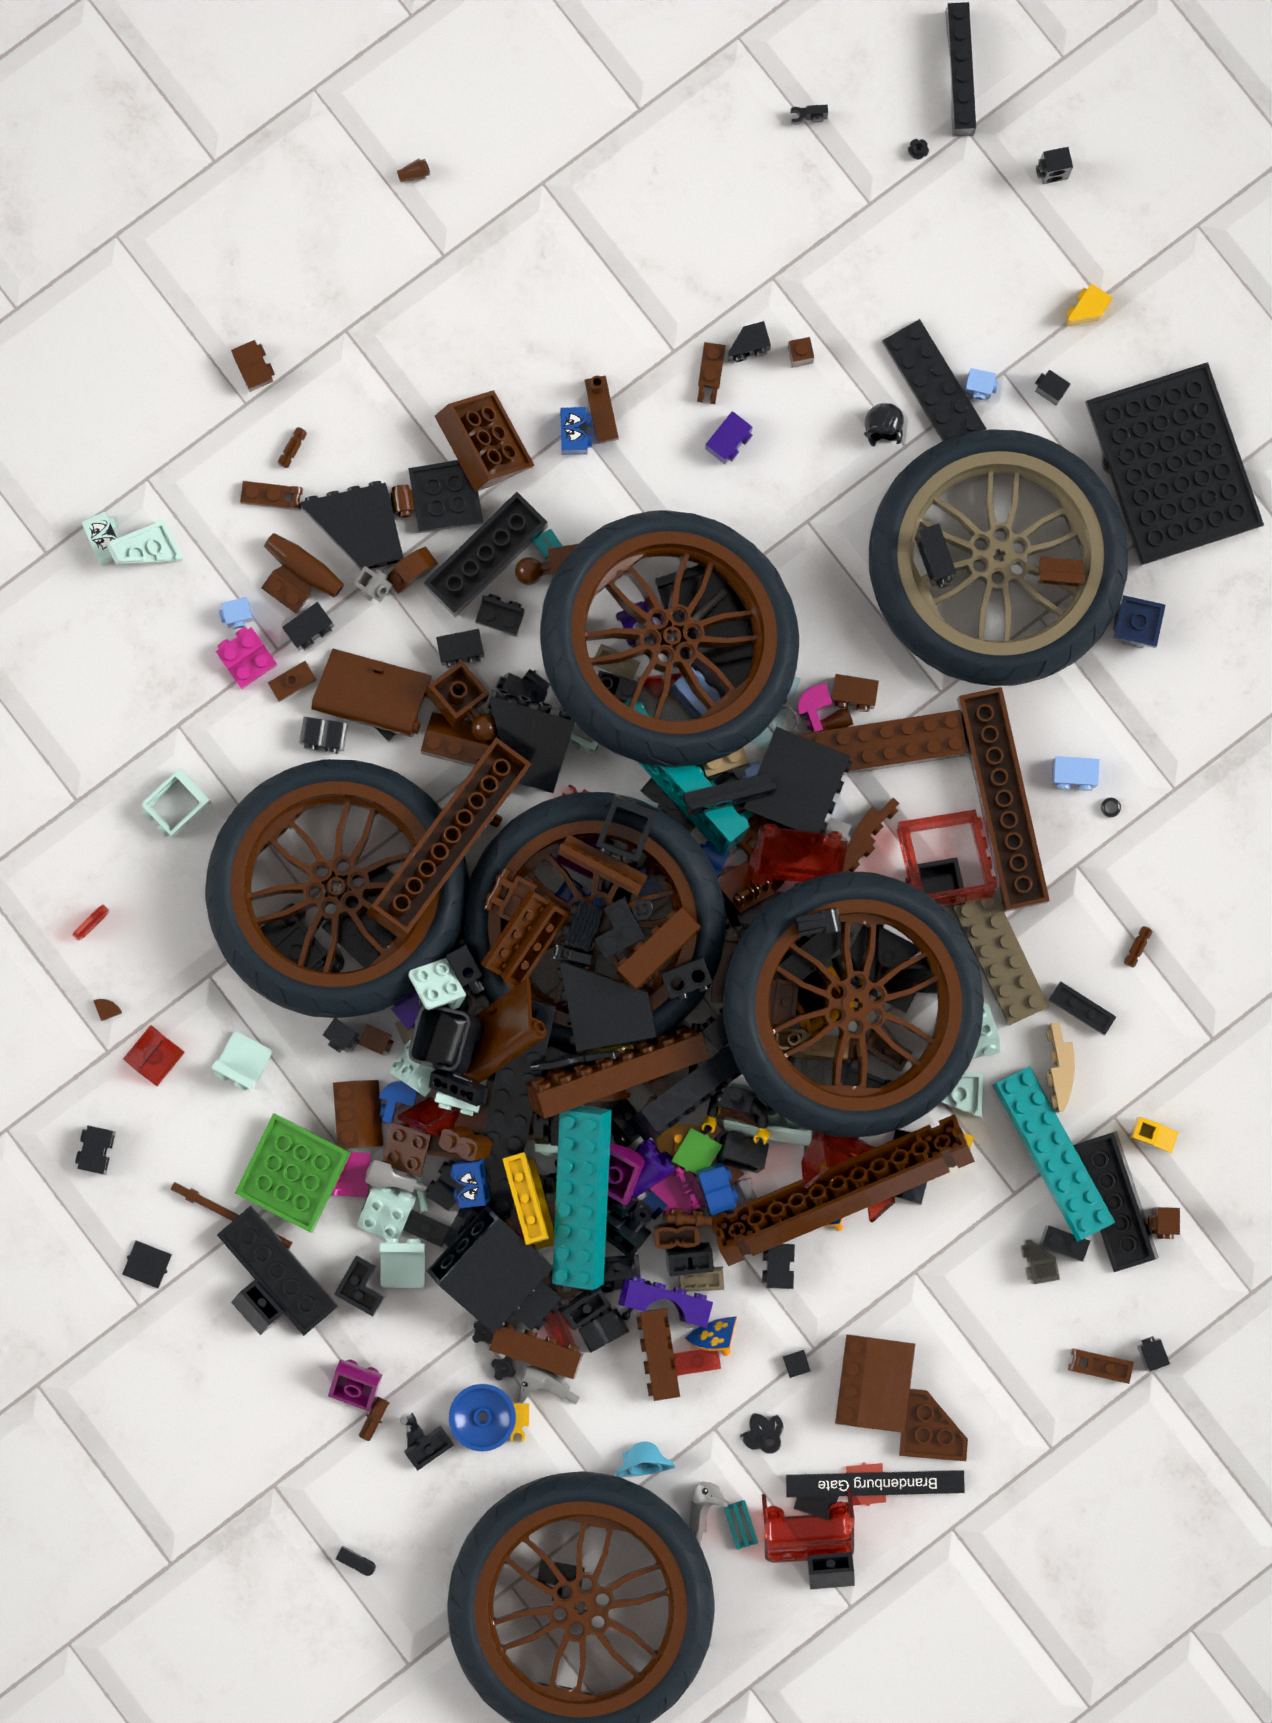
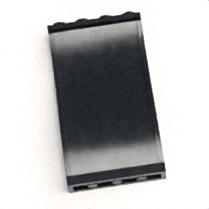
[655,565,787,709]

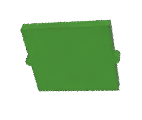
[671,1127,723,1174]

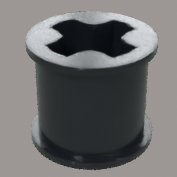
[544,1172,557,1194]

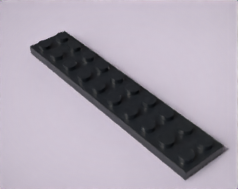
[473,1000,557,1219]

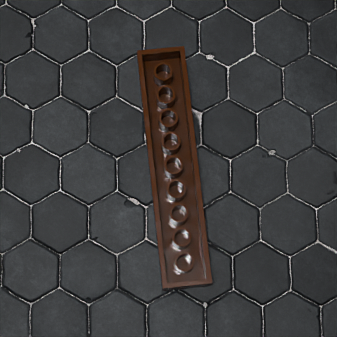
[957,687,1050,912]
[366,738,532,940]

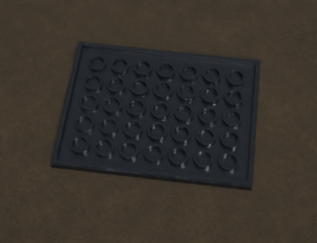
[1085,362,1264,566]

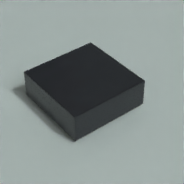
[783,1350,811,1378]

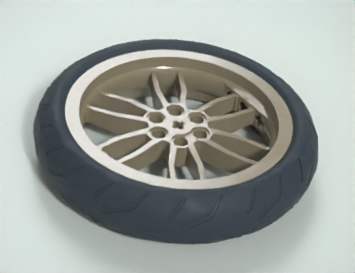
[869,429,1128,686]

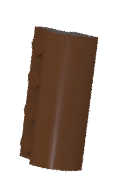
[481,889,570,986]

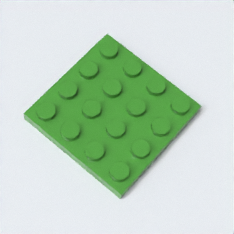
[235,1113,351,1233]

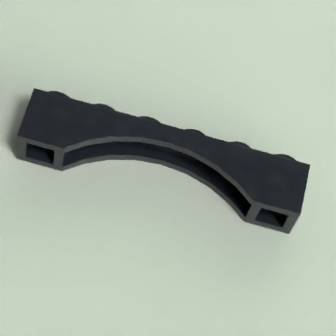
[945,2,976,137]

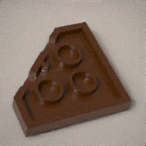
[899,1389,968,1461]

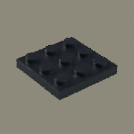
[408,460,483,533]

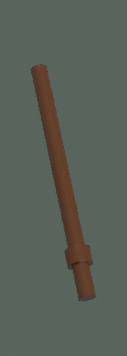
[170,1182,293,1249]

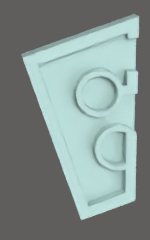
[106,520,183,564]
[942,1072,983,1117]

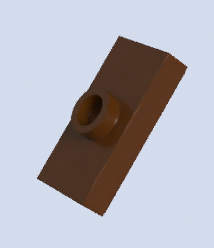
[268,661,317,702]

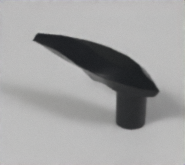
[400,1412,417,1449]

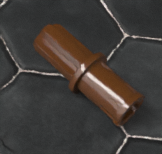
[359,1396,390,1441]

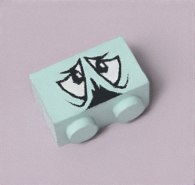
[81,512,122,565]

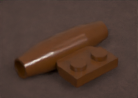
[261,533,344,614]
[769,979,799,1026]

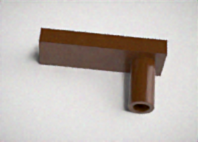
[584,375,619,444]

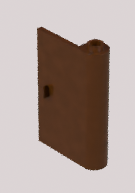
[311,648,432,737]
[461,978,546,1083]

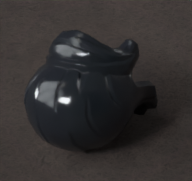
[864,403,904,447]

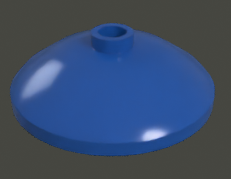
[449,1384,516,1452]

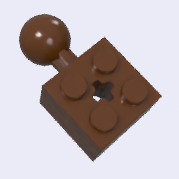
[515,544,578,585]
[425,660,498,742]

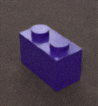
[705,411,753,464]

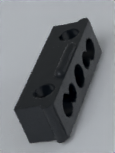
[429,1069,489,1107]

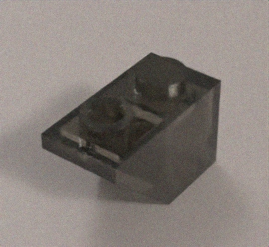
[1021,1239,1060,1284]

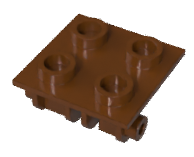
[718,860,775,914]
[382,1122,432,1177]

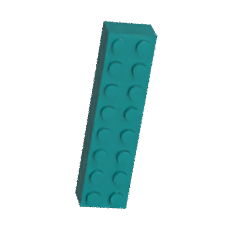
[624,698,750,856]
[552,1106,612,1290]

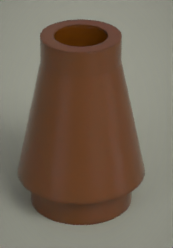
[397,158,431,183]
[820,708,854,731]

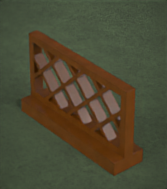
[558,834,648,896]

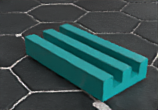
[724,1500,758,1550]

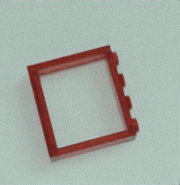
[896,809,997,906]

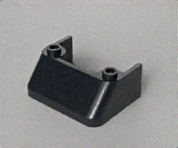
[874,924,968,994]

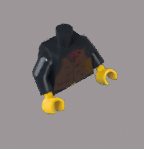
[702,1086,770,1145]

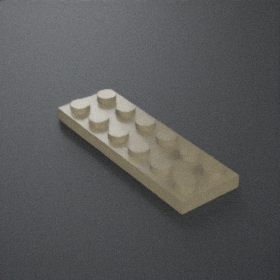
[952,888,1049,1026]

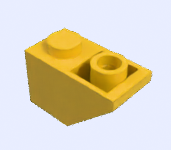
[1065,284,1113,326]
[1130,1117,1179,1153]

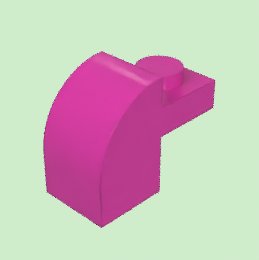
[797,683,832,732]

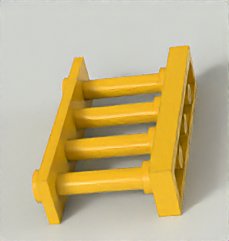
[503,1152,554,1250]

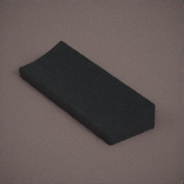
[1073,1131,1159,1272]

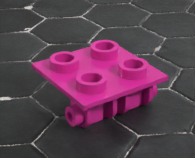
[331,1152,371,1198]
[650,1166,706,1213]

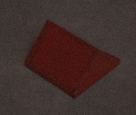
[123,1025,185,1087]
[397,1097,460,1139]

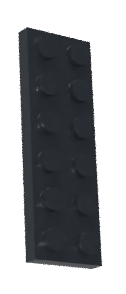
[882,319,987,441]
[217,1205,338,1336]

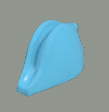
[616,1441,675,1477]

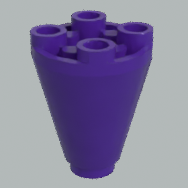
[631,1139,675,1199]

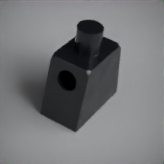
[446,943,484,995]

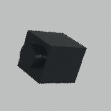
[1035,369,1071,406]
[1137,1336,1170,1372]

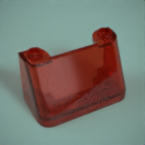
[747,824,848,884]

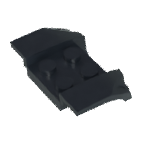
[261,903,345,972]

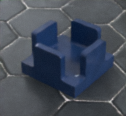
[1113,595,1166,648]

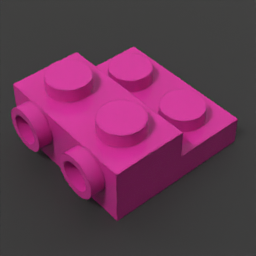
[215,627,277,689]

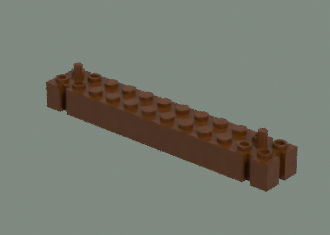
[711,1114,975,1266]

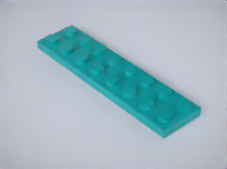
[992,1066,1115,1242]

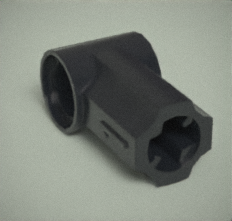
[794,908,841,936]

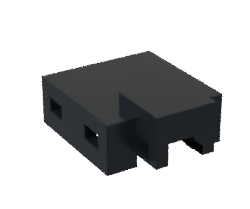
[905,857,966,908]

